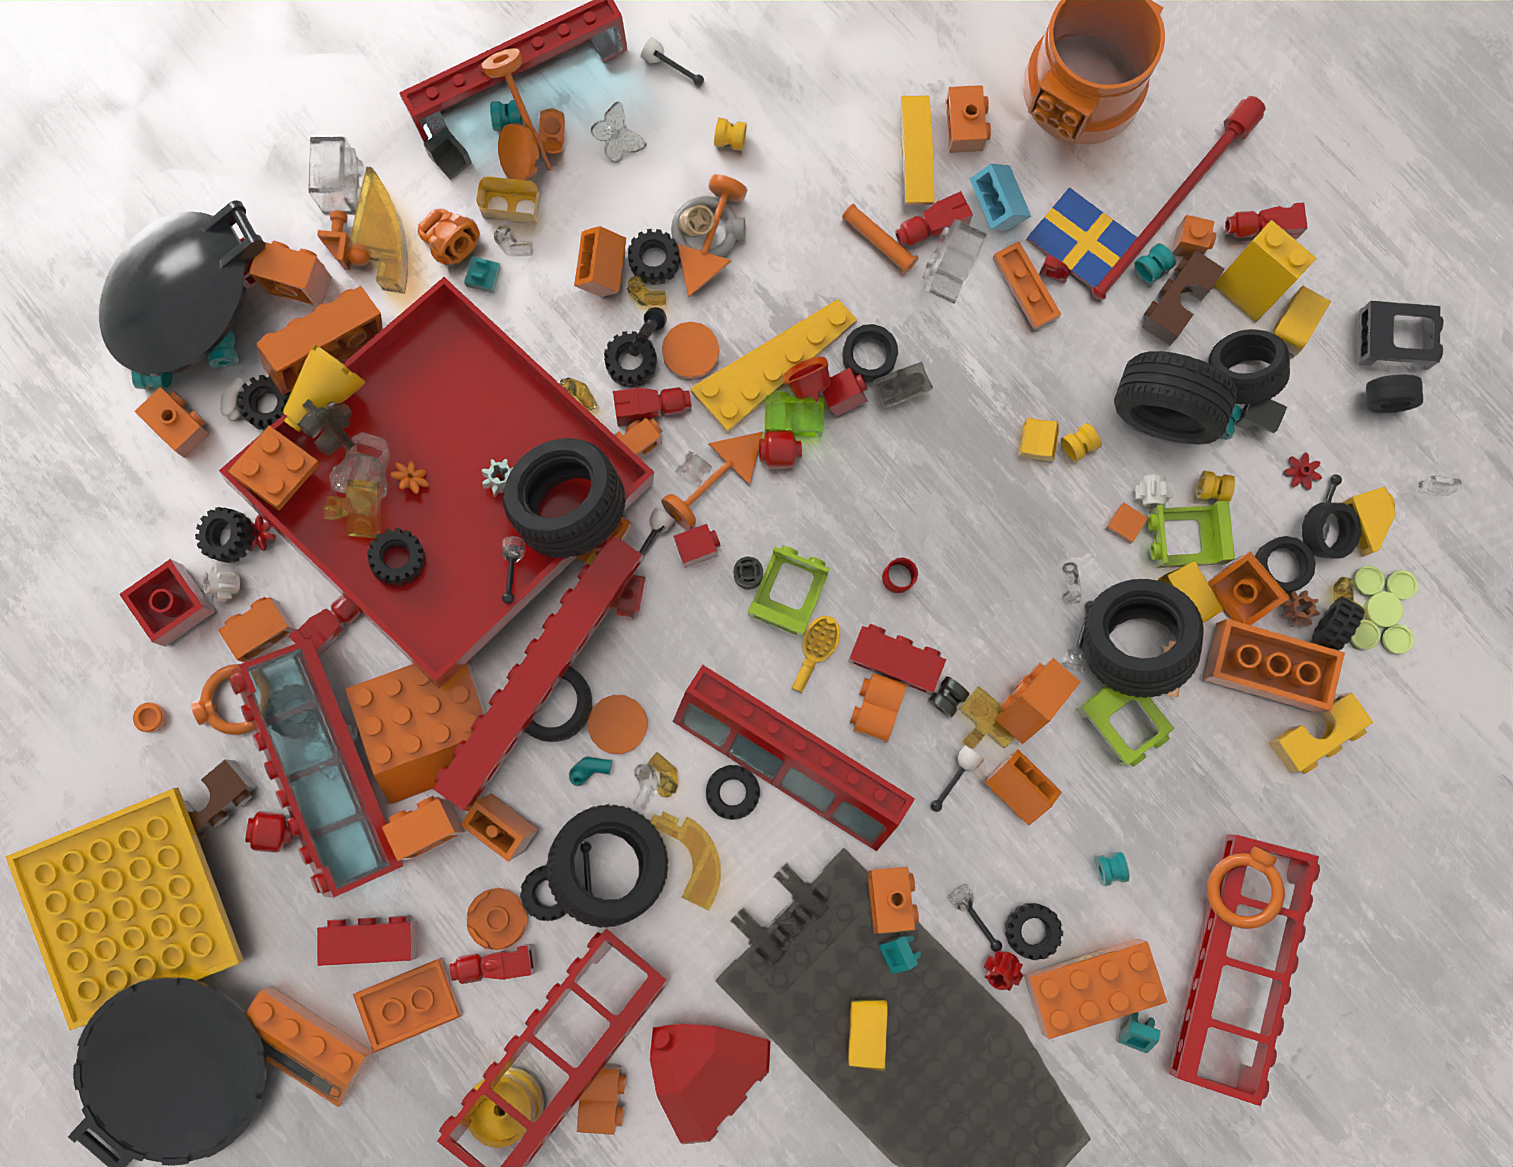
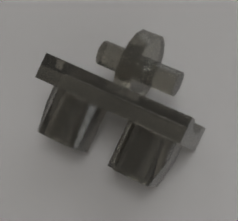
[873,361,933,408]
[297,399,355,457]

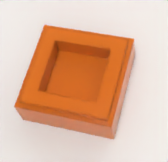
[1106,502,1148,544]

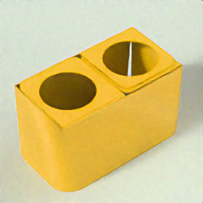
[476,176,540,224]
[1271,285,1331,356]
[1158,561,1223,623]
[848,1000,887,1071]

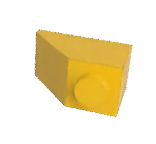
[1341,486,1396,557]

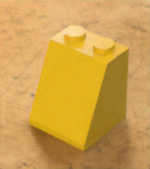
[1213,220,1317,323]

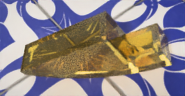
[348,166,408,294]

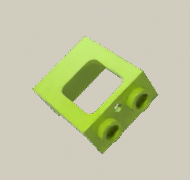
[1147,501,1235,568]
[748,545,830,638]
[1076,686,1175,767]

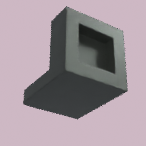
[423,127,472,180]
[1235,399,1287,433]

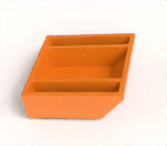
[345,660,505,804]

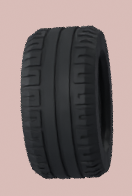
[1114,351,1237,445]
[503,438,626,558]
[1084,579,1204,698]
[546,804,669,928]

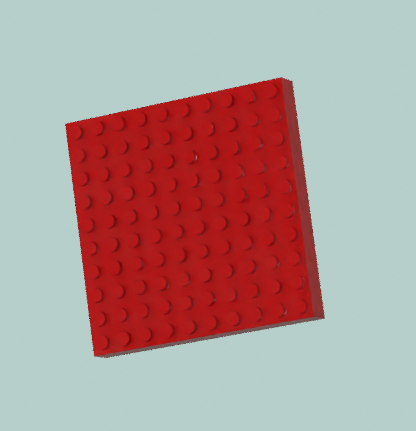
[219,277,655,689]

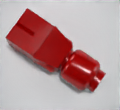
[895,191,973,246]
[1225,202,1308,239]
[613,387,691,427]
[289,595,361,657]
[449,944,535,984]

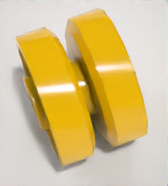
[468,1067,544,1148]

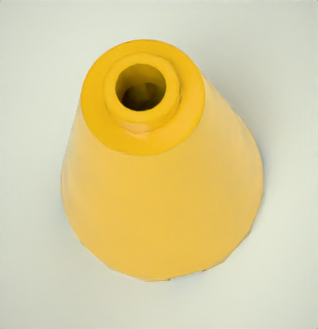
[283,344,365,432]

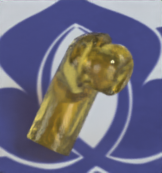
[1333,577,1366,615]
[648,752,678,798]

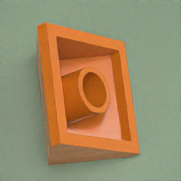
[1208,551,1290,625]

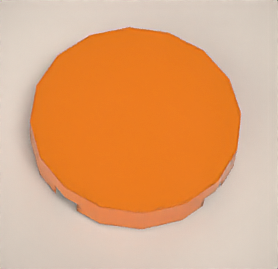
[498,123,539,181]
[662,321,720,380]
[588,695,648,754]
[467,888,528,950]

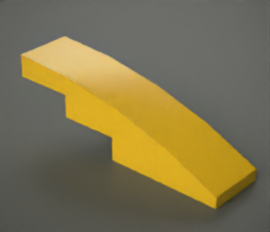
[901,95,935,205]

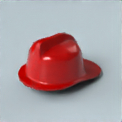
[783,357,831,402]

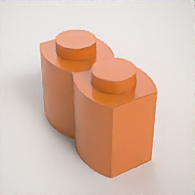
[850,673,907,743]
[577,1065,626,1135]

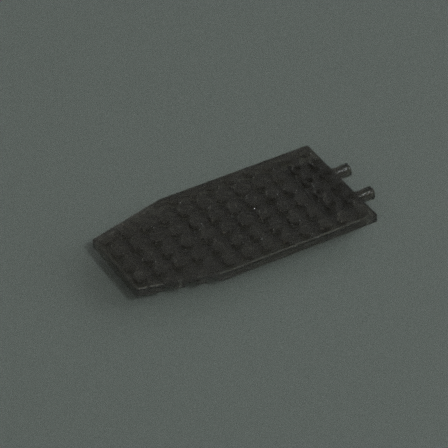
[715,847,1091,1167]

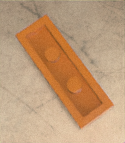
[993,241,1061,331]

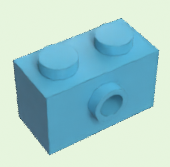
[970,163,1031,231]

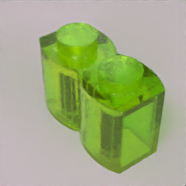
[764,391,824,438]

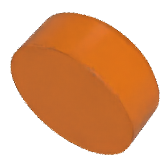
[133,702,167,733]

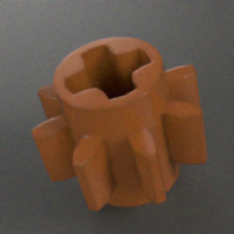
[1280,590,1320,627]

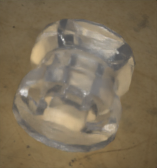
[675,451,712,487]

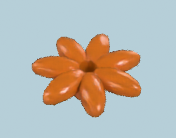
[390,461,429,494]

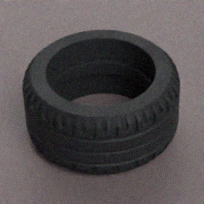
[1208,329,1290,405]
[524,666,592,742]

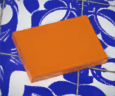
[353,957,463,1053]

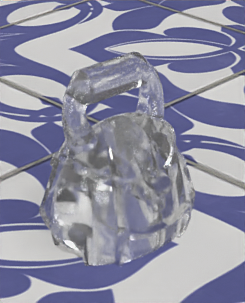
[329,432,390,504]

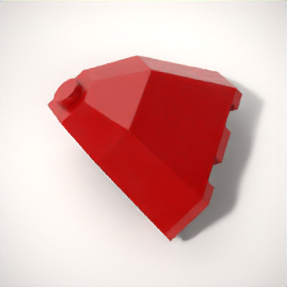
[650,1023,771,1145]

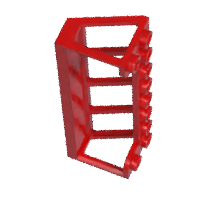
[1169,834,1320,1106]
[437,928,668,1167]

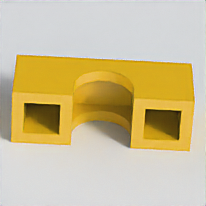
[1269,692,1374,774]

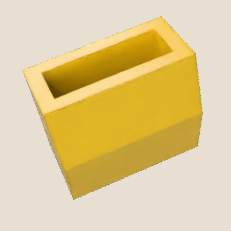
[1018,417,1060,461]

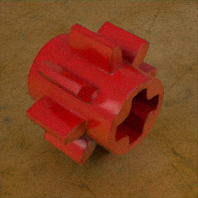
[984,951,1023,991]

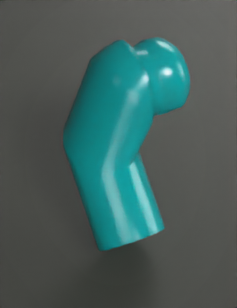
[569,756,612,786]

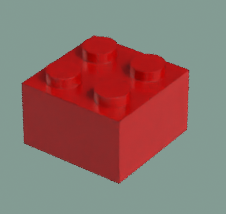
[119,559,215,647]

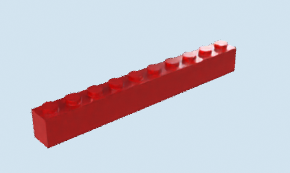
[433,534,644,811]

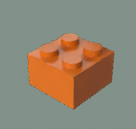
[249,241,332,307]
[995,658,1081,744]
[382,796,466,861]

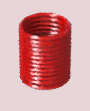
[882,557,918,593]

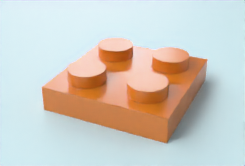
[228,426,319,511]

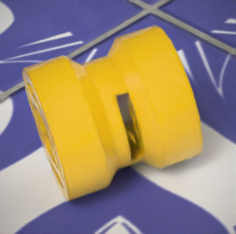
[714,117,747,151]
[1061,423,1102,463]
[1197,470,1235,502]

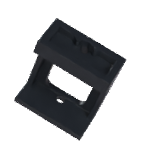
[1358,301,1444,370]

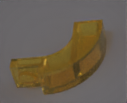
[650,811,721,911]

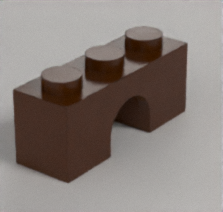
[1142,250,1225,346]
[184,759,257,843]

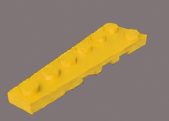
[690,299,857,433]

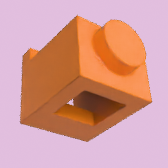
[615,418,663,459]

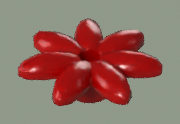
[1284,452,1322,490]
[248,515,275,551]

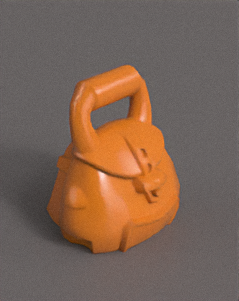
[418,209,480,265]

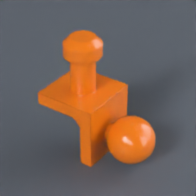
[317,210,370,270]

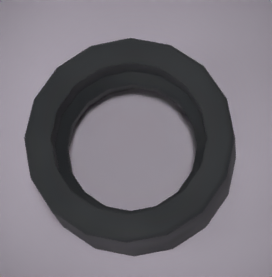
[842,324,898,383]
[1302,502,1361,559]
[1255,536,1316,594]

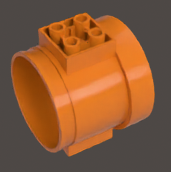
[1023,0,1165,144]

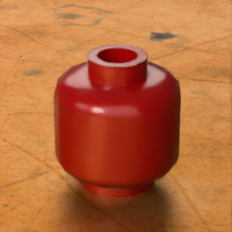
[759,431,802,469]
[245,811,291,853]

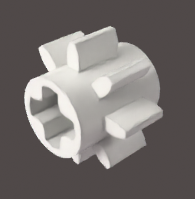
[1135,474,1173,509]
[202,564,240,601]

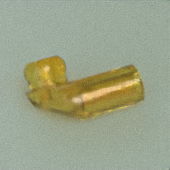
[627,276,666,306]
[559,377,597,411]

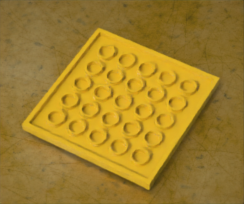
[5,787,244,1031]

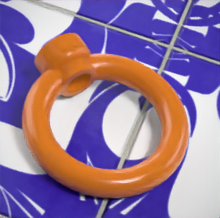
[191,664,274,735]
[1207,846,1285,929]

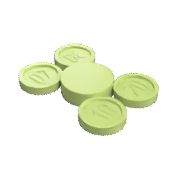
[1350,566,1418,654]

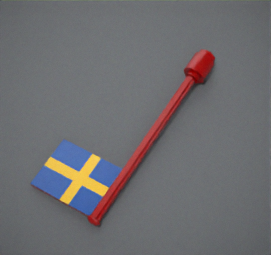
[1026,96,1266,300]

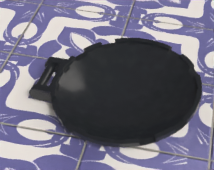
[99,200,265,376]
[68,977,267,1167]

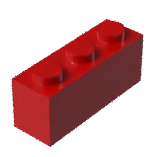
[848,624,947,695]
[317,915,418,966]

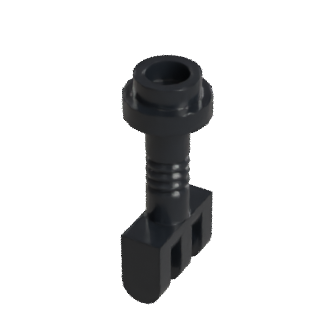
[628,307,667,357]

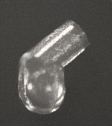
[494,225,533,256]
[1062,562,1083,607]
[633,763,659,810]

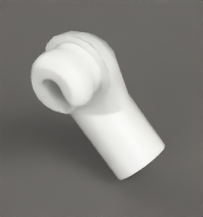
[220,377,245,421]

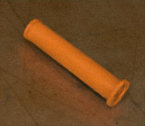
[842,203,919,275]

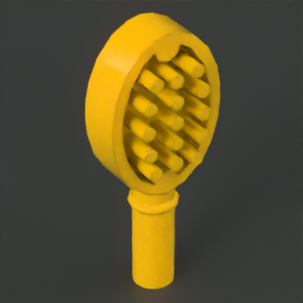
[791,616,840,693]

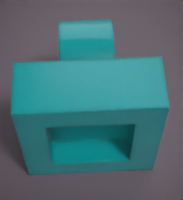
[464,256,501,293]
[879,936,921,974]
[1118,1012,1161,1053]

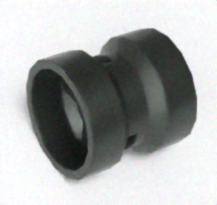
[733,556,763,590]
[928,676,970,718]

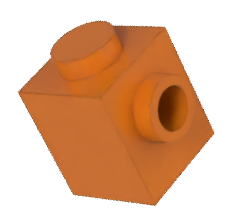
[1172,215,1216,258]

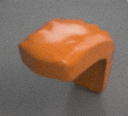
[539,108,565,154]

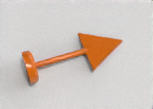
[482,49,552,171]
[678,174,748,297]
[661,431,763,530]

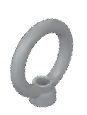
[671,196,746,257]

